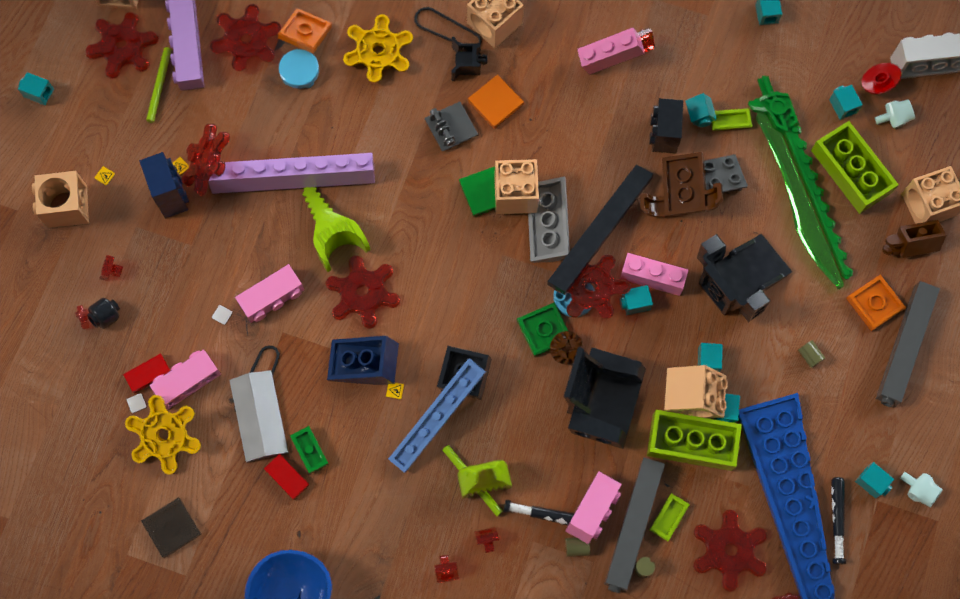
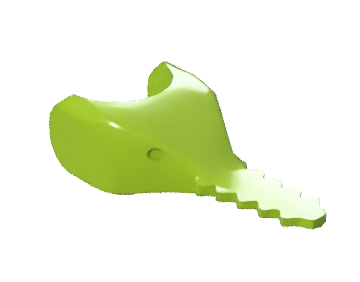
[302,187,371,272]
[458,460,512,499]

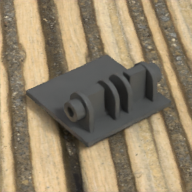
[424,102,478,152]
[704,154,748,194]

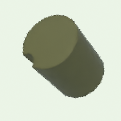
[798,340,826,368]
[565,537,590,557]
[634,557,655,578]

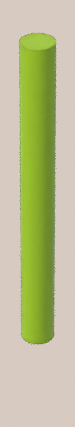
[146,47,172,123]
[442,445,503,517]

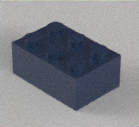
[139,152,189,219]

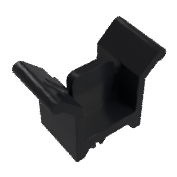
[451,37,487,81]

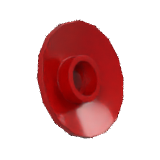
[861,63,902,94]

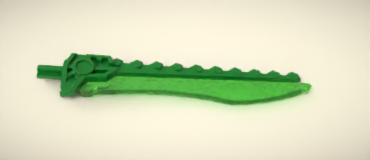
[748,75,853,290]

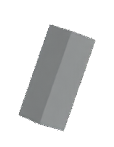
[528,177,570,263]
[230,370,289,463]

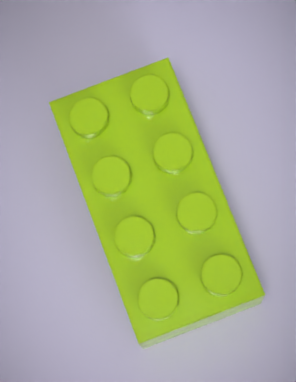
[811,121,899,214]
[647,410,742,471]

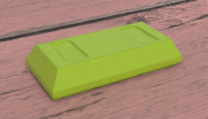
[711,108,752,131]
[650,493,690,542]

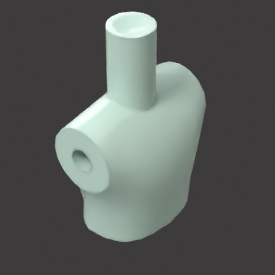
[875,99,915,129]
[900,472,943,507]

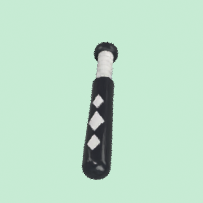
[831,477,846,565]
[503,500,575,525]

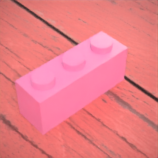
[577,28,645,75]
[620,253,688,296]
[235,264,304,323]
[149,349,221,410]
[566,471,622,544]

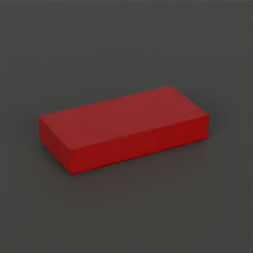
[123,353,171,394]
[264,454,309,500]

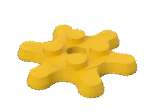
[343,14,413,83]
[125,395,201,474]

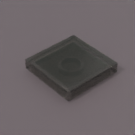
[141,497,202,558]

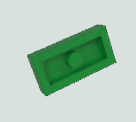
[290,426,329,474]

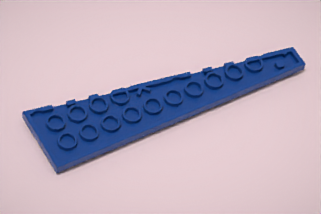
[738,393,835,599]

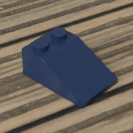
[327,336,399,385]

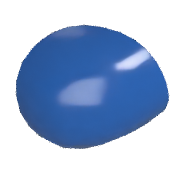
[245,550,332,599]

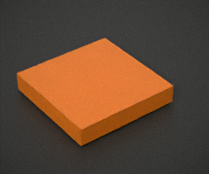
[278,8,332,54]
[468,74,524,129]
[846,274,906,332]

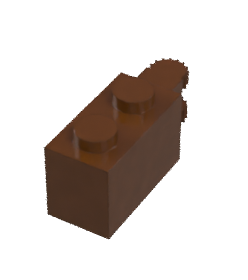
[882,220,947,258]

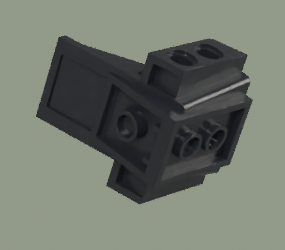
[697,234,792,323]
[563,347,646,449]

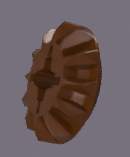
[550,331,583,365]

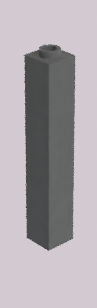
[875,281,940,407]
[604,457,665,594]

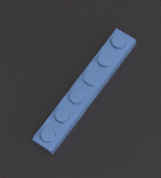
[388,359,486,473]

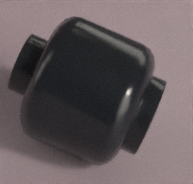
[87,298,120,329]

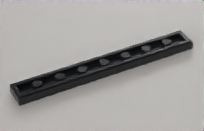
[547,164,653,295]

